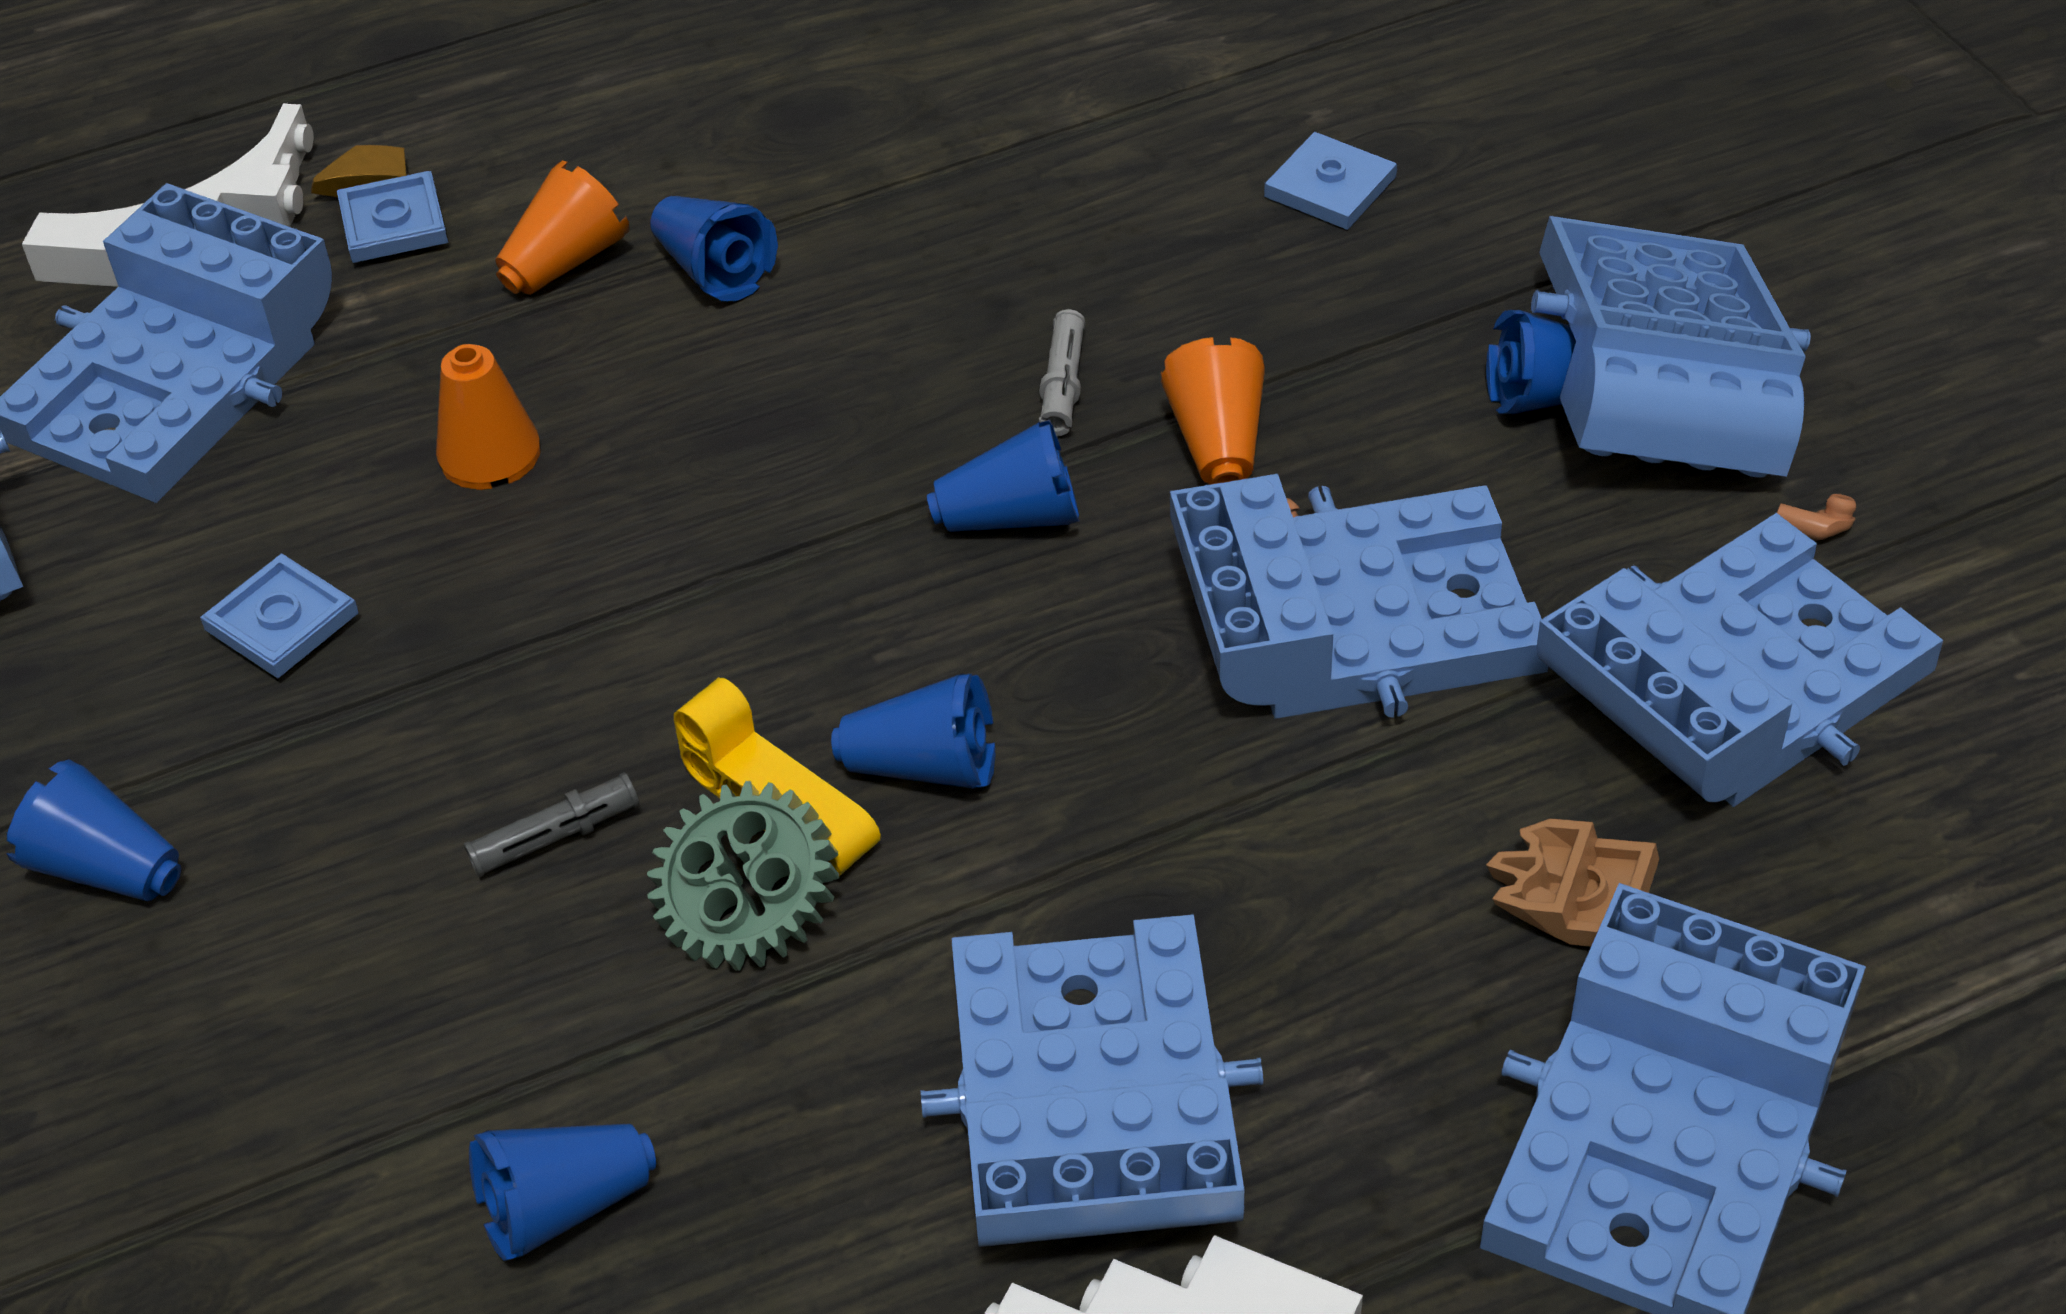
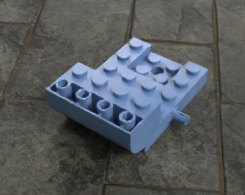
[0,183,332,503]
[1531,216,1811,477]
[1170,474,1548,719]
[1537,513,1943,807]
[1480,883,1866,1314]
[921,914,1263,1247]

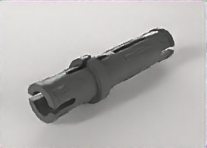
[463,772,640,878]

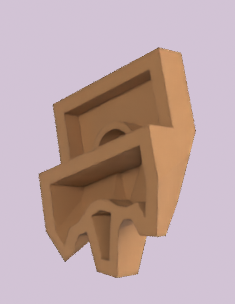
[1486,819,1659,947]

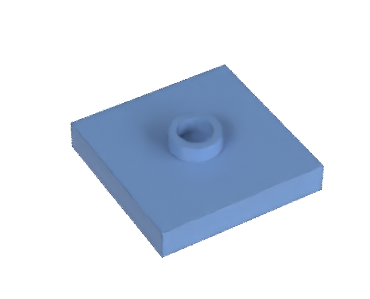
[1264,132,1397,230]
[337,171,448,263]
[200,553,359,678]

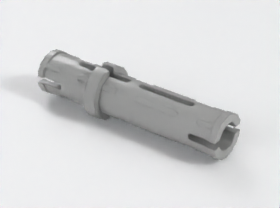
[1039,309,1086,436]

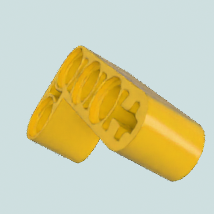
[674,677,881,876]

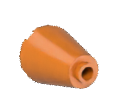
[495,160,629,295]
[1161,337,1265,485]
[436,344,540,490]

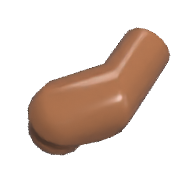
[1777,494,1856,541]

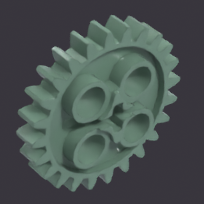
[647,781,839,971]

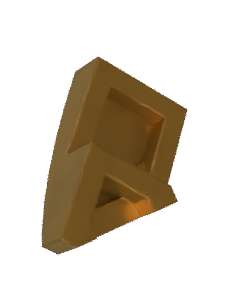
[311,145,406,197]

